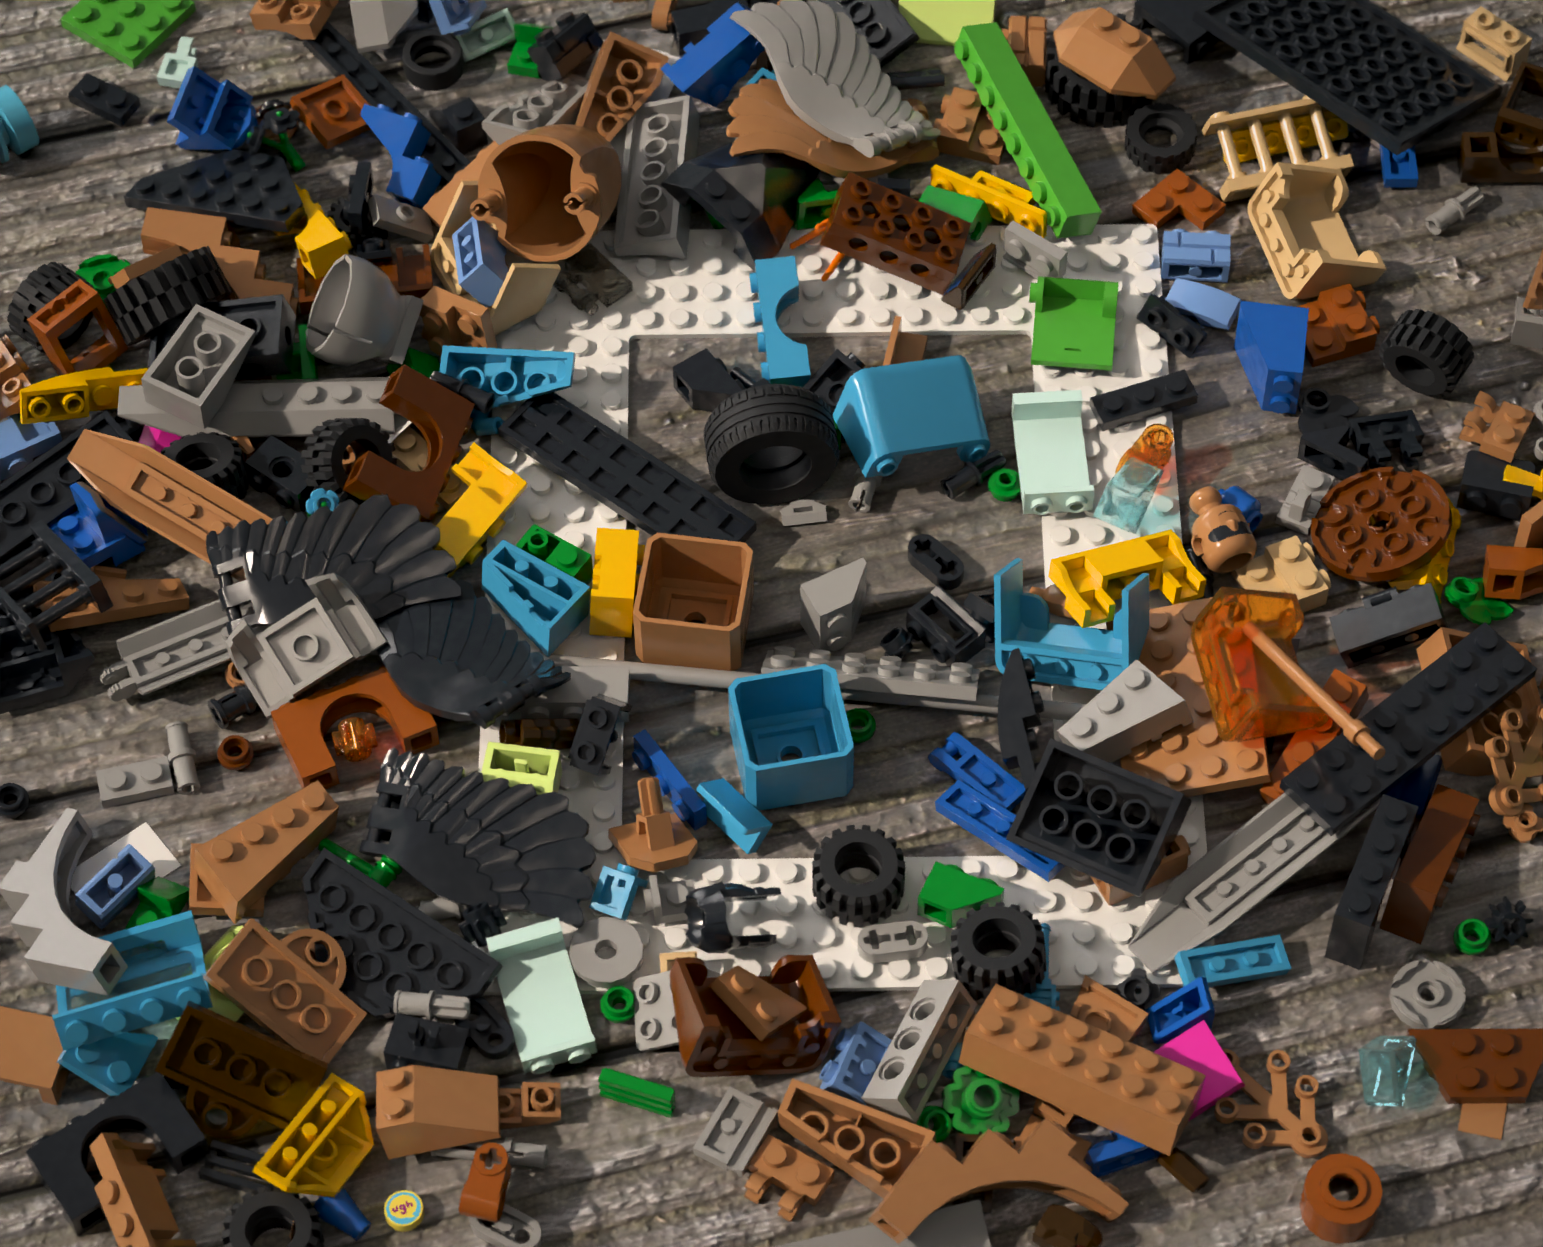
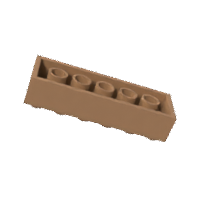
[958,984,1206,1156]

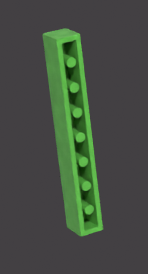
[954,22,1102,239]

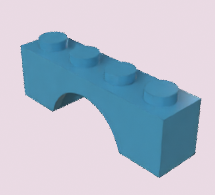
[749,256,811,388]

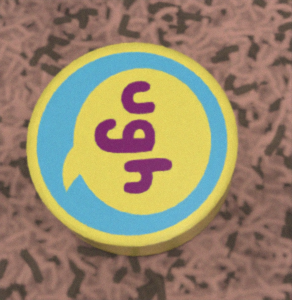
[384,1190,424,1232]

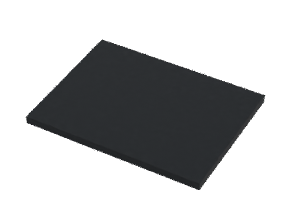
[1192,0,1503,155]

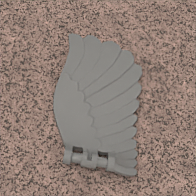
[730,0,941,158]

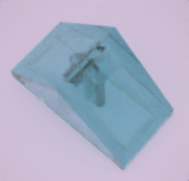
[1359,1036,1416,1106]

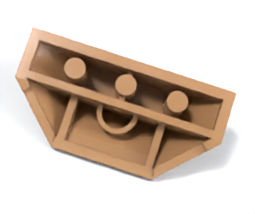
[1053,7,1176,99]

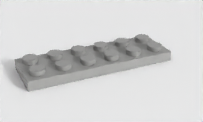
[761,646,980,701]

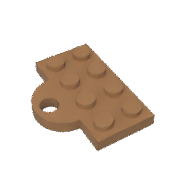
[203,918,367,1064]

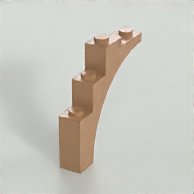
[141,207,299,318]
[868,1118,1129,1244]

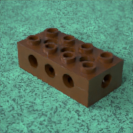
[820,172,971,295]

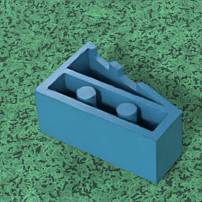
[481,540,590,657]

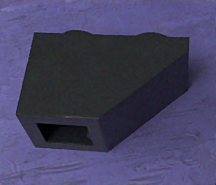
[673,348,745,412]

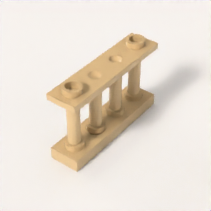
[1202,96,1354,202]

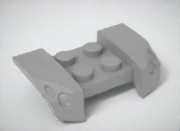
[226,573,388,719]

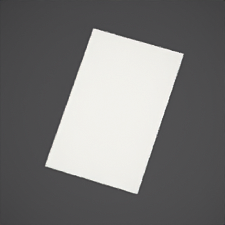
[71,822,181,894]

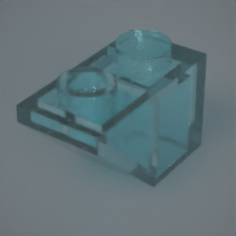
[1093,456,1164,534]

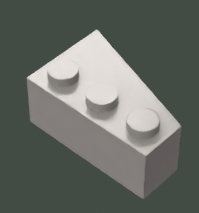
[1057,659,1194,763]

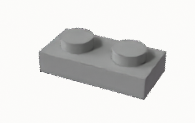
[96,756,175,808]

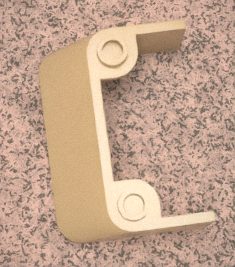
[431,181,561,336]

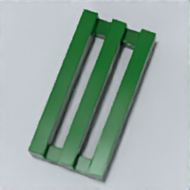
[598,1067,676,1118]

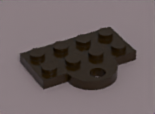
[155,1000,328,1139]

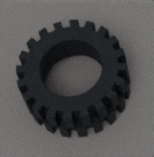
[1045,11,1159,128]
[103,246,233,346]

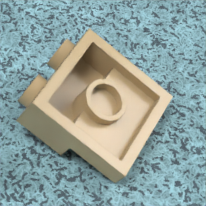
[1231,535,1331,627]

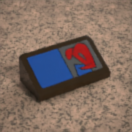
[941,243,997,310]

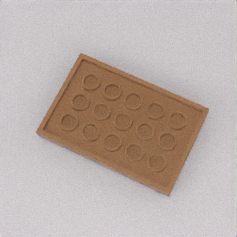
[1106,591,1271,797]

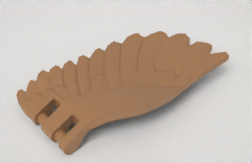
[726,79,939,179]

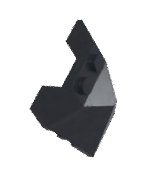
[661,142,820,271]

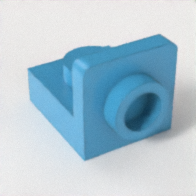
[589,863,648,921]

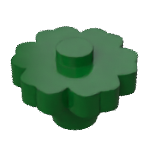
[942,1066,1020,1135]

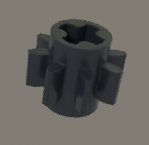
[1484,896,1534,945]
[458,901,507,947]

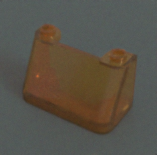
[1191,587,1331,742]

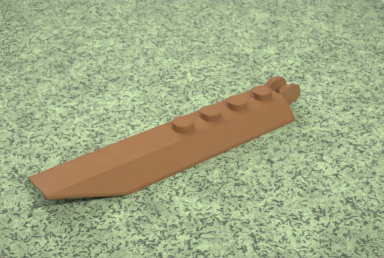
[67,429,273,582]

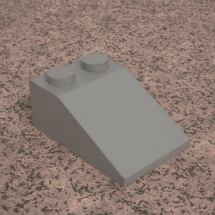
[141,304,256,430]

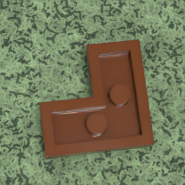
[1132,169,1226,231]

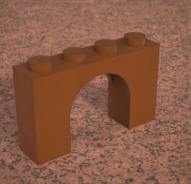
[271,665,440,789]

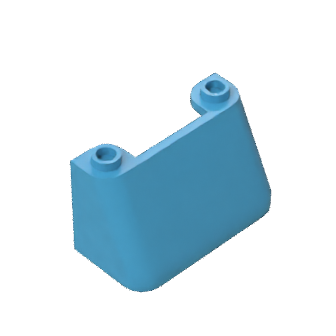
[833,355,990,478]

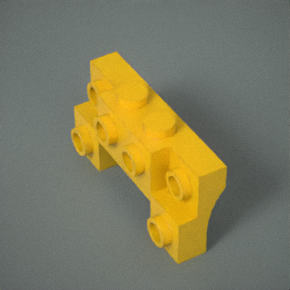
[435,442,528,578]
[1048,529,1206,628]

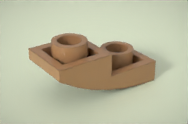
[499,1082,561,1129]

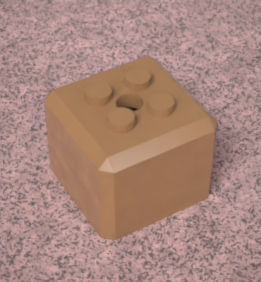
[633,533,754,671]

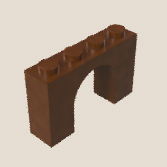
[343,364,475,522]

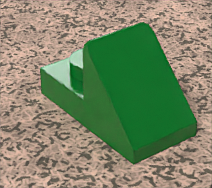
[507,23,554,78]
[795,179,838,230]
[124,876,189,949]

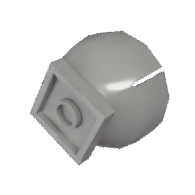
[306,254,424,366]

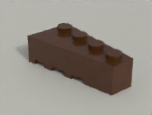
[1379,784,1481,944]

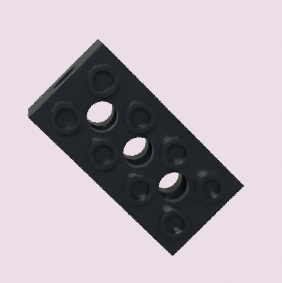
[148,294,296,379]

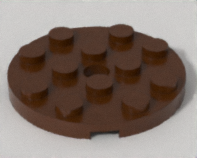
[1311,467,1452,582]

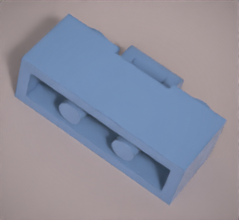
[452,216,509,307]

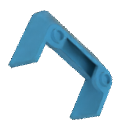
[994,558,1149,690]

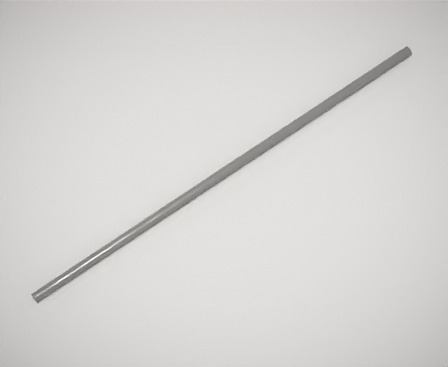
[369,650,1086,720]

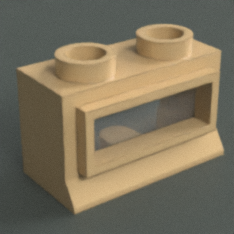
[1456,6,1532,82]

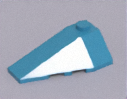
[440,345,576,414]

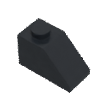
[429,97,488,155]

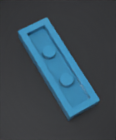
[1174,935,1291,987]

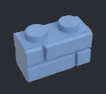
[1161,229,1231,282]
[75,844,155,929]

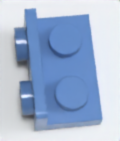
[429,0,487,36]
[819,1021,892,1106]

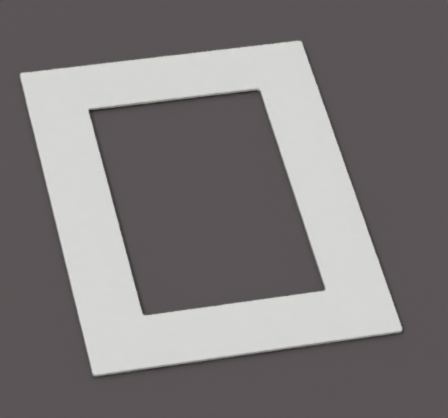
[472,224,1215,996]

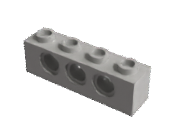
[862,980,977,1123]

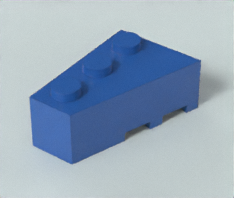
[660,2,765,107]

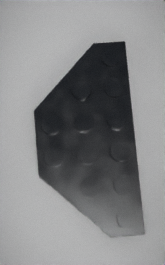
[123,150,306,233]
[303,848,503,1020]

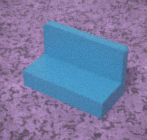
[696,778,773,854]

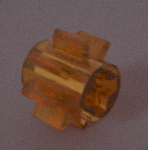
[332,717,378,762]

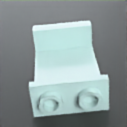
[1011,390,1095,515]
[486,917,597,1074]

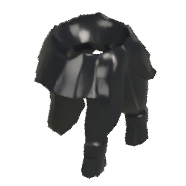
[684,882,781,954]

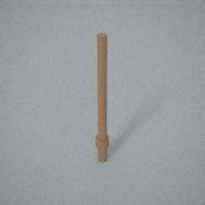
[1242,621,1386,760]

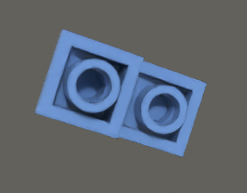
[1165,278,1241,330]

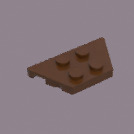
[1406,1029,1543,1104]

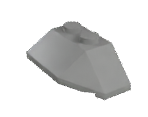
[350,0,418,53]

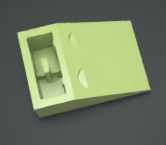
[481,741,562,794]

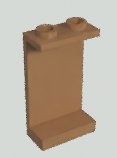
[0,1006,70,1105]

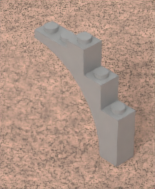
[0,808,128,996]

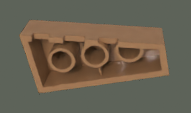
[193,780,339,924]
[778,1078,936,1199]

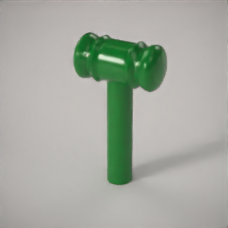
[318,838,403,888]

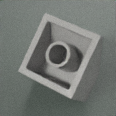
[800,557,867,651]

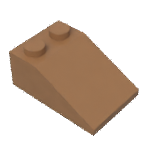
[376,1065,501,1159]

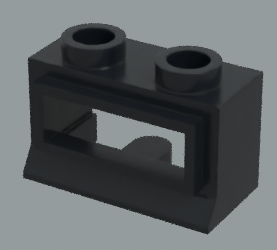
[906,585,987,667]
[568,694,632,775]

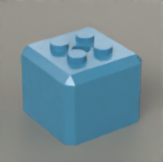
[728,664,854,811]

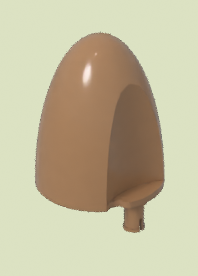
[470,124,621,262]

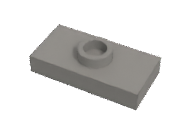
[368,194,434,243]

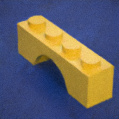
[272,181,352,280]

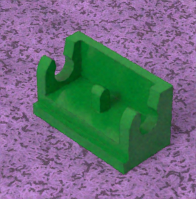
[919,185,992,241]

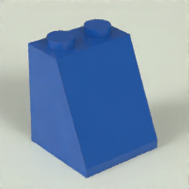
[1234,301,1309,414]

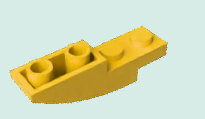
[20,367,148,425]

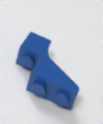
[361,104,442,209]

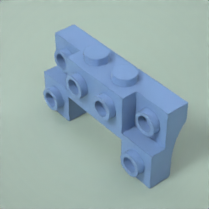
[0,413,63,482]

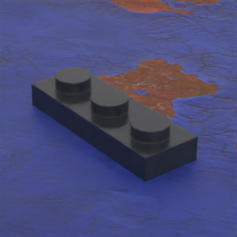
[1089,369,1198,431]

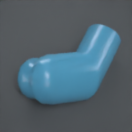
[470,411,504,436]

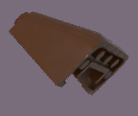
[669,955,842,1077]

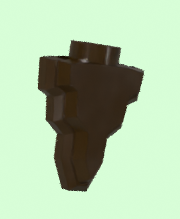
[499,718,580,749]

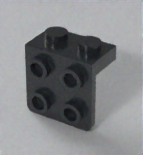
[1456,450,1535,521]

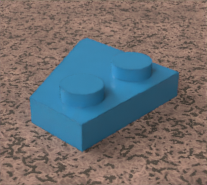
[57,1032,158,1096]

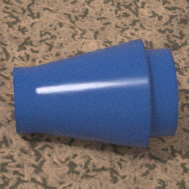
[314,1188,372,1241]

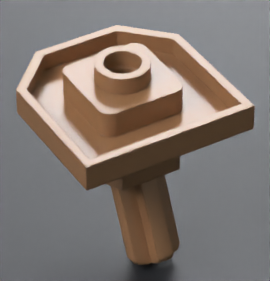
[608,777,698,872]

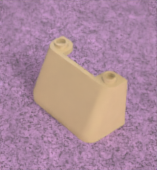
[1248,162,1386,300]

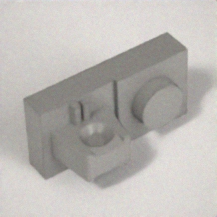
[1275,465,1335,536]

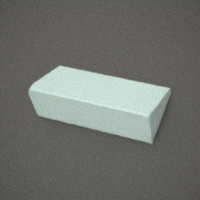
[451,8,516,62]

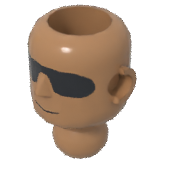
[1189,486,1257,573]

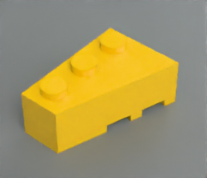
[589,528,645,638]

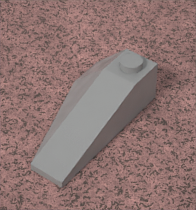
[482,73,590,145]

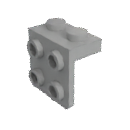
[634,969,720,1052]

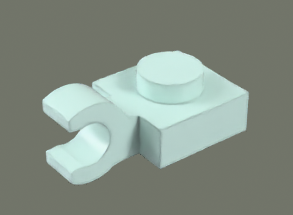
[157,36,198,89]

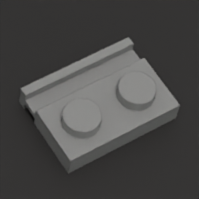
[1003,220,1068,279]
[693,1087,778,1178]

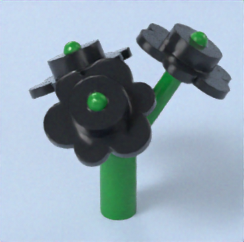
[246,99,306,172]

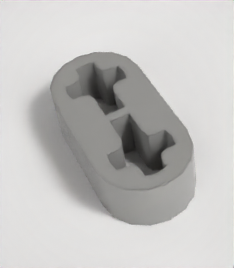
[857,921,928,963]

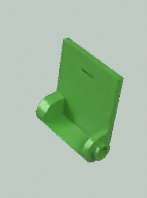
[1029,276,1118,371]

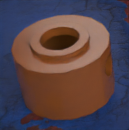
[1299,1153,1383,1244]

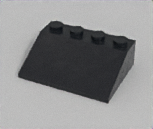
[1006,738,1192,897]

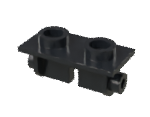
[1136,294,1208,358]

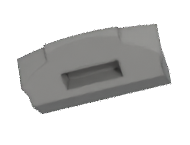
[779,499,827,526]

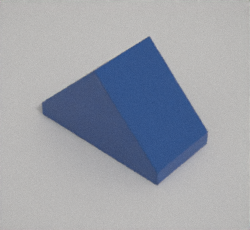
[1145,976,1215,1044]

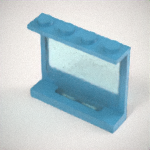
[52,910,212,1051]

